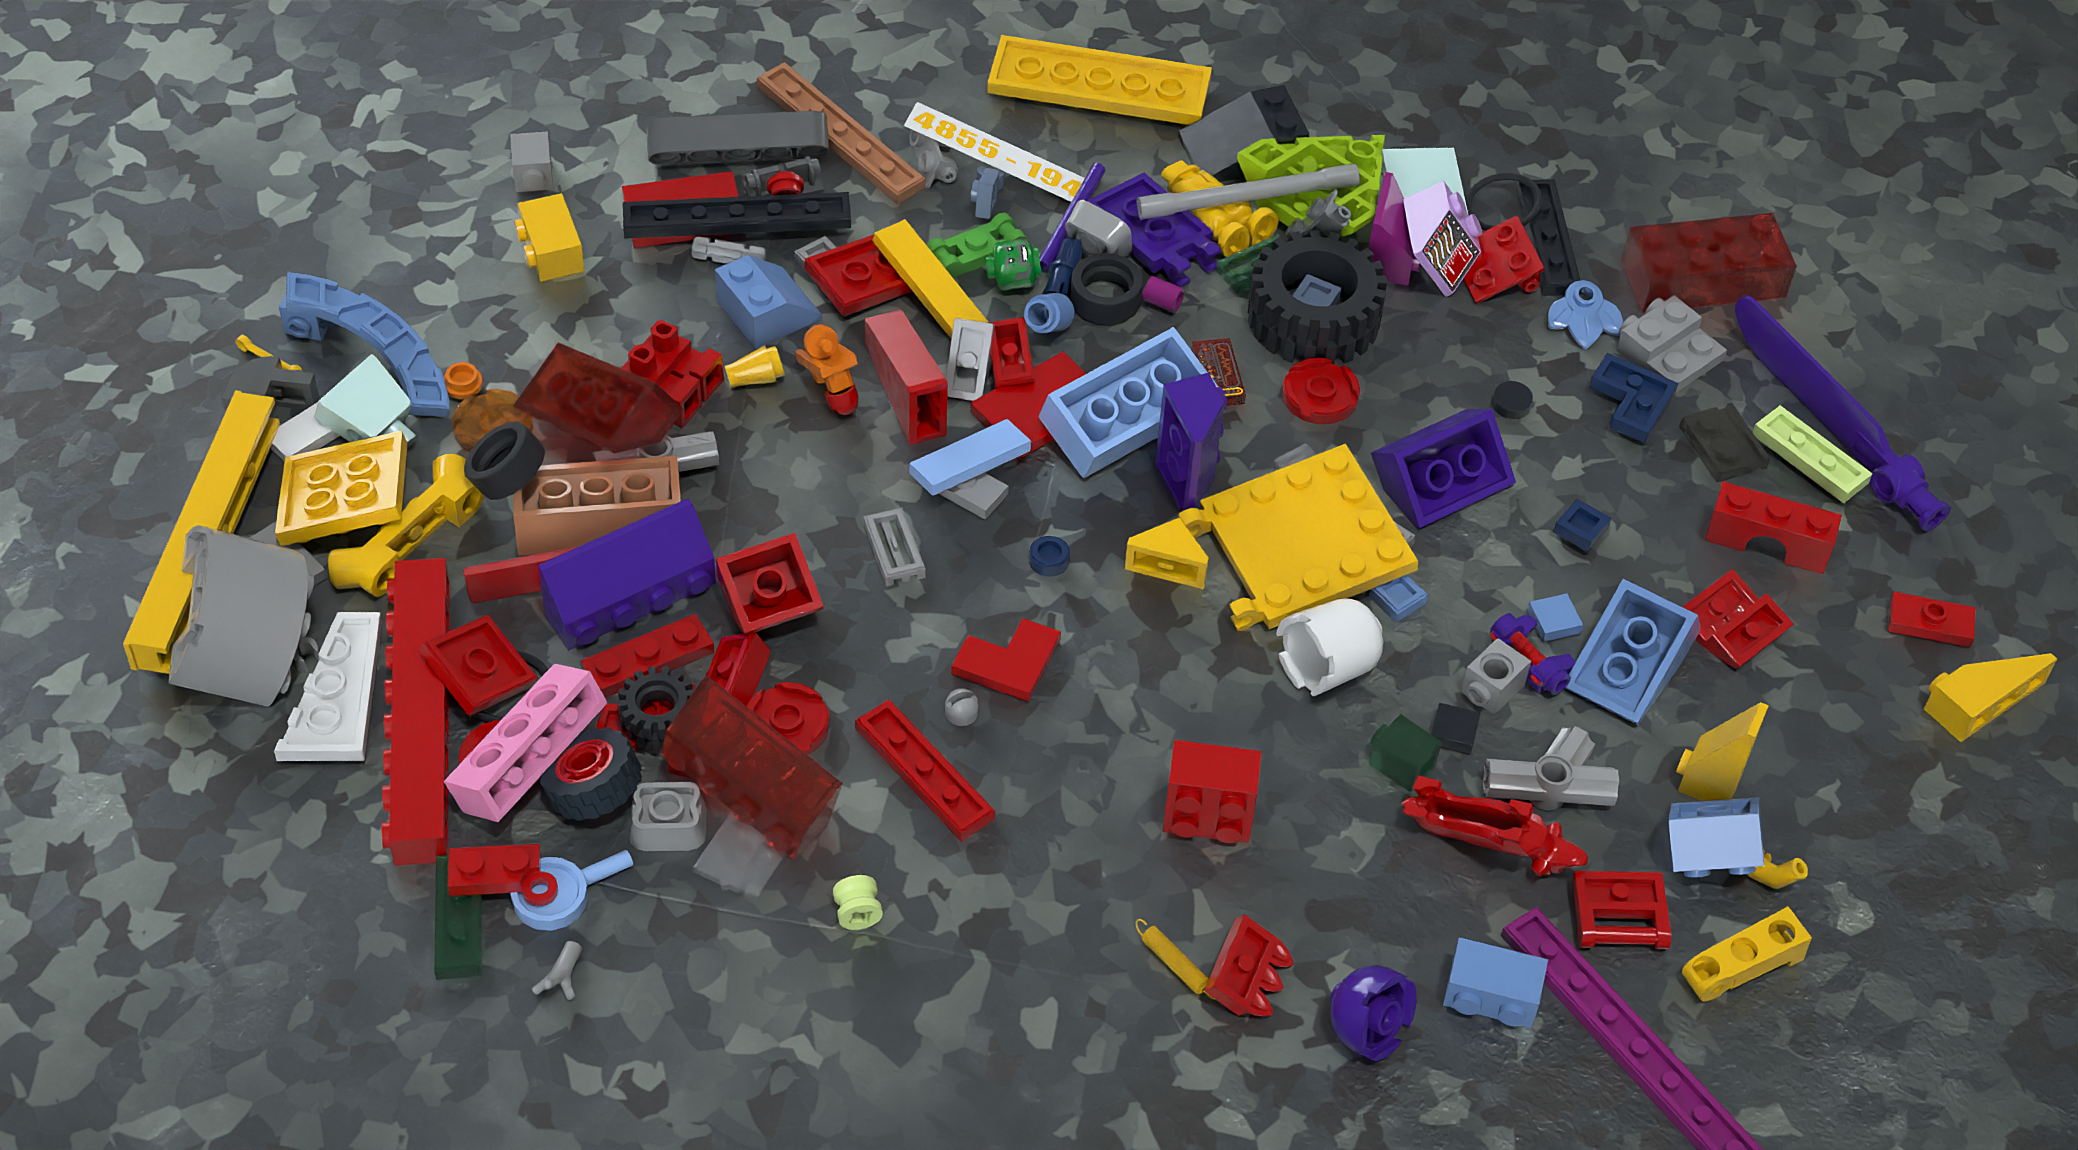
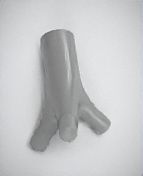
[532,941,582,1000]

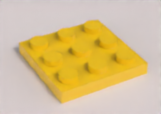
[275,431,407,546]

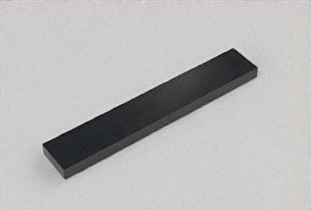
[622,192,851,239]

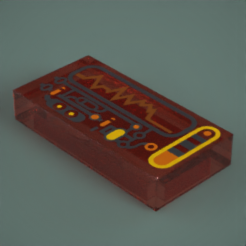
[1191,338,1246,406]

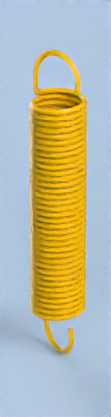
[1136,919,1215,1000]

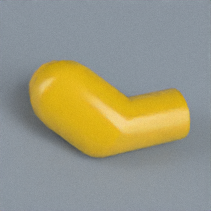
[1748,849,1808,889]

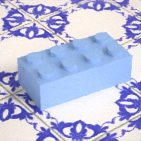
[1038,327,1218,479]

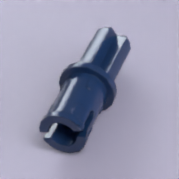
[1042,238,1083,296]

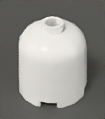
[1277,598,1384,696]

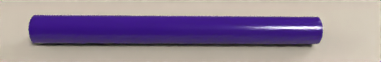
[1039,163,1106,273]

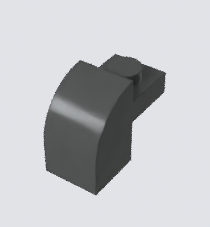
[222,356,320,418]

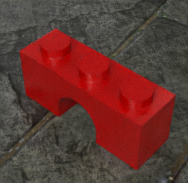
[1704,481,1842,574]

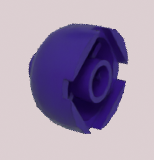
[1330,965,1417,1061]

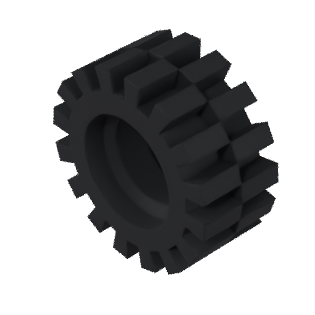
[618,667,697,749]

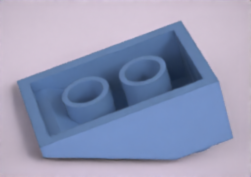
[1565,579,1701,725]

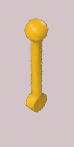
[235,335,303,371]

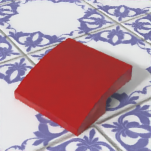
[1683,569,1794,669]

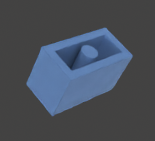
[1443,937,1548,1028]

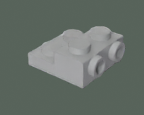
[1617,295,1727,393]

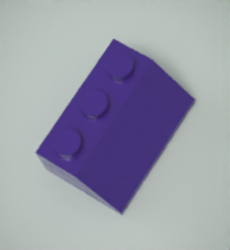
[1155,372,1227,512]
[1371,409,1516,528]

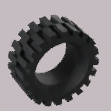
[1247,230,1387,364]

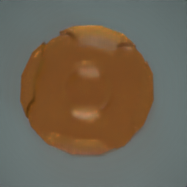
[452,389,534,453]

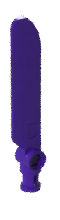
[1735,295,1951,532]

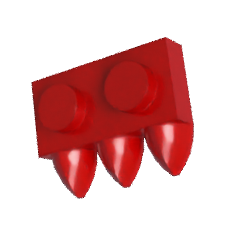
[1204,914,1294,1016]

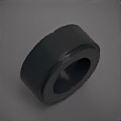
[1492,381,1533,419]

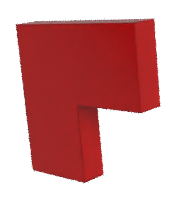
[951,618,1061,702]

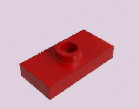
[1888,591,1976,647]

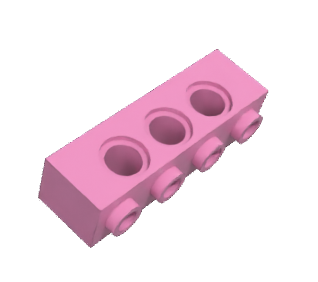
[444,664,608,822]

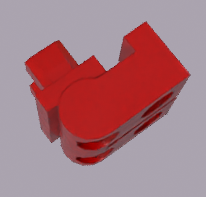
[618,320,724,429]

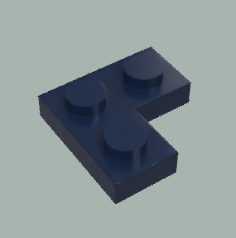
[1589,353,1678,443]

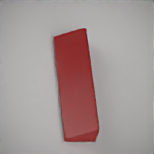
[463,546,579,604]
[668,632,770,783]

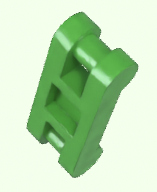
[927,212,1028,278]

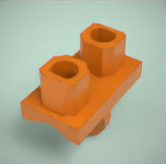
[794,324,858,393]

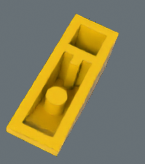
[1924,653,2057,742]
[1676,702,1769,801]

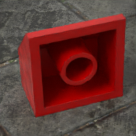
[716,533,824,636]

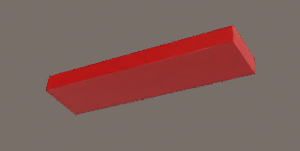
[855,699,996,842]

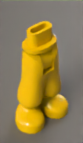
[1161,160,1279,260]

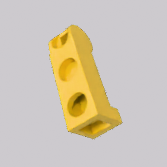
[1682,906,1812,1002]

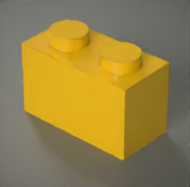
[514,193,585,282]

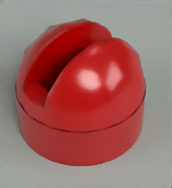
[825,383,859,415]

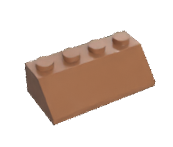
[513,455,681,556]

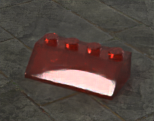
[513,342,683,454]
[661,676,843,860]

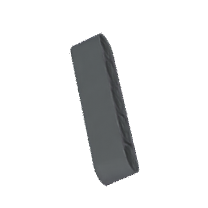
[646,111,829,165]

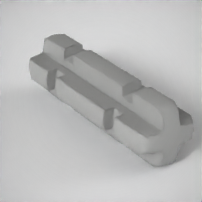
[691,236,766,264]

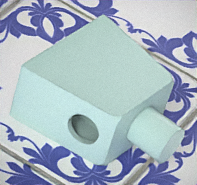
[314,354,417,448]

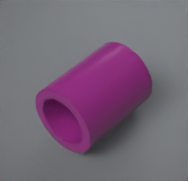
[1142,276,1185,313]

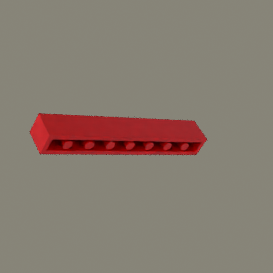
[381,558,450,866]

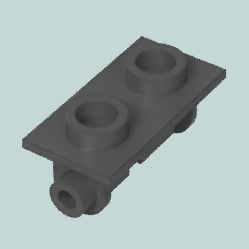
[742,156,824,196]
[1284,189,1351,242]

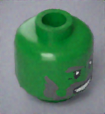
[986,239,1042,291]

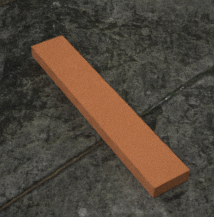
[757,62,926,205]

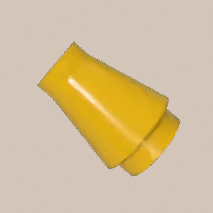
[725,345,785,388]

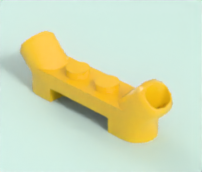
[328,454,484,597]

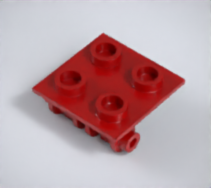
[1464,215,1545,304]

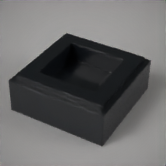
[1429,703,1481,754]

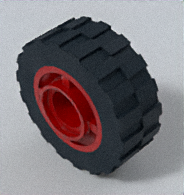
[539,727,642,821]

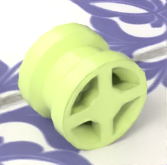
[833,875,883,930]

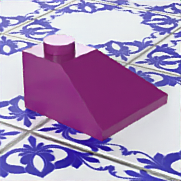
[1369,172,1420,285]

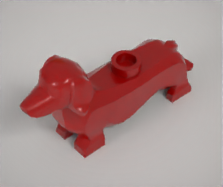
[1402,775,1588,876]

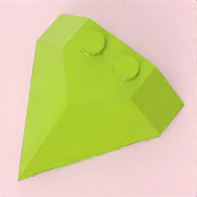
[1237,135,1385,238]

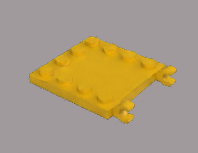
[1178,443,1418,631]

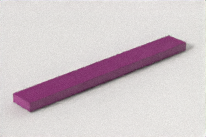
[1501,907,1763,1150]

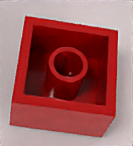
[1162,740,1262,843]

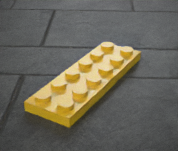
[987,35,1212,125]

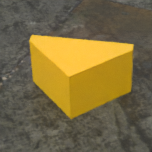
[1125,518,1209,589]

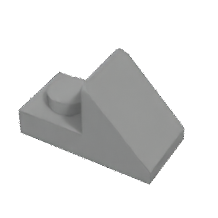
[946,318,995,401]

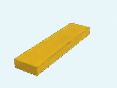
[873,219,988,340]

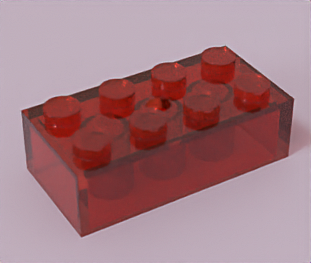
[1621,213,1797,313]

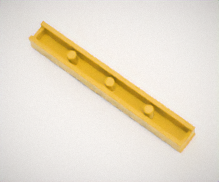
[123,390,280,674]

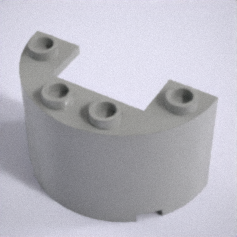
[168,525,314,707]

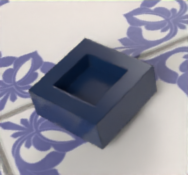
[1553,499,1611,552]

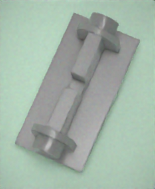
[910,129,959,188]

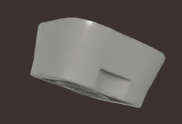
[1065,200,1132,257]
[629,782,707,851]

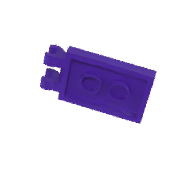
[1087,172,1221,287]

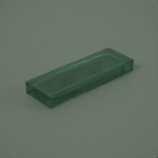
[434,855,483,980]

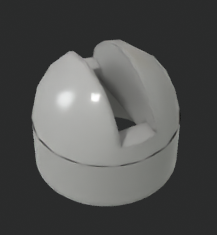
[945,688,979,726]

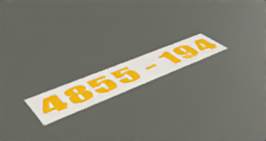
[904,102,1084,202]

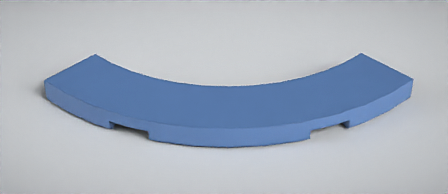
[286,272,450,417]

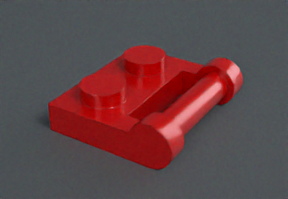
[1572,871,1671,949]

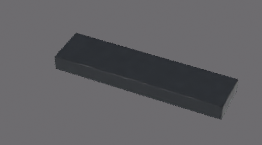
[1517,179,1580,296]

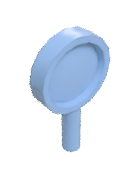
[510,850,633,931]

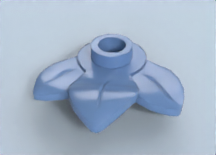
[1548,280,1623,350]

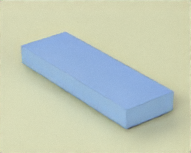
[909,419,1031,496]

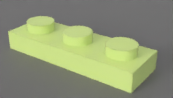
[1752,405,1872,503]

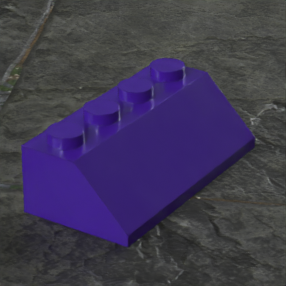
[538,498,716,651]

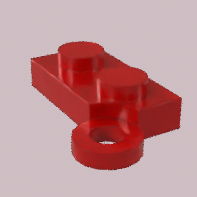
[448,844,558,906]

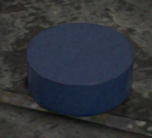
[1029,536,1070,577]

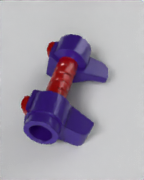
[1490,613,1575,695]

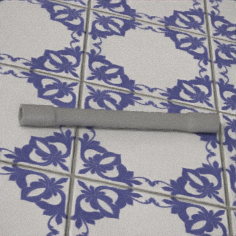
[1137,163,1360,220]

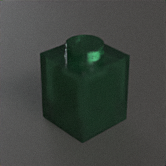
[1370,714,1442,793]

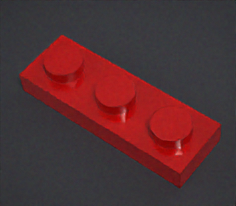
[580,613,715,698]

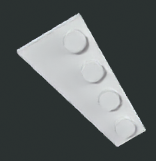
[274,612,382,761]

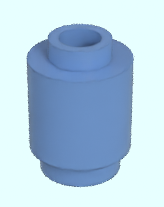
[1024,293,1074,333]

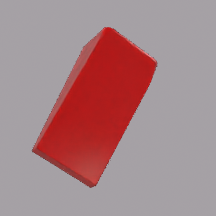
[987,317,1035,388]

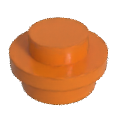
[444,362,483,399]

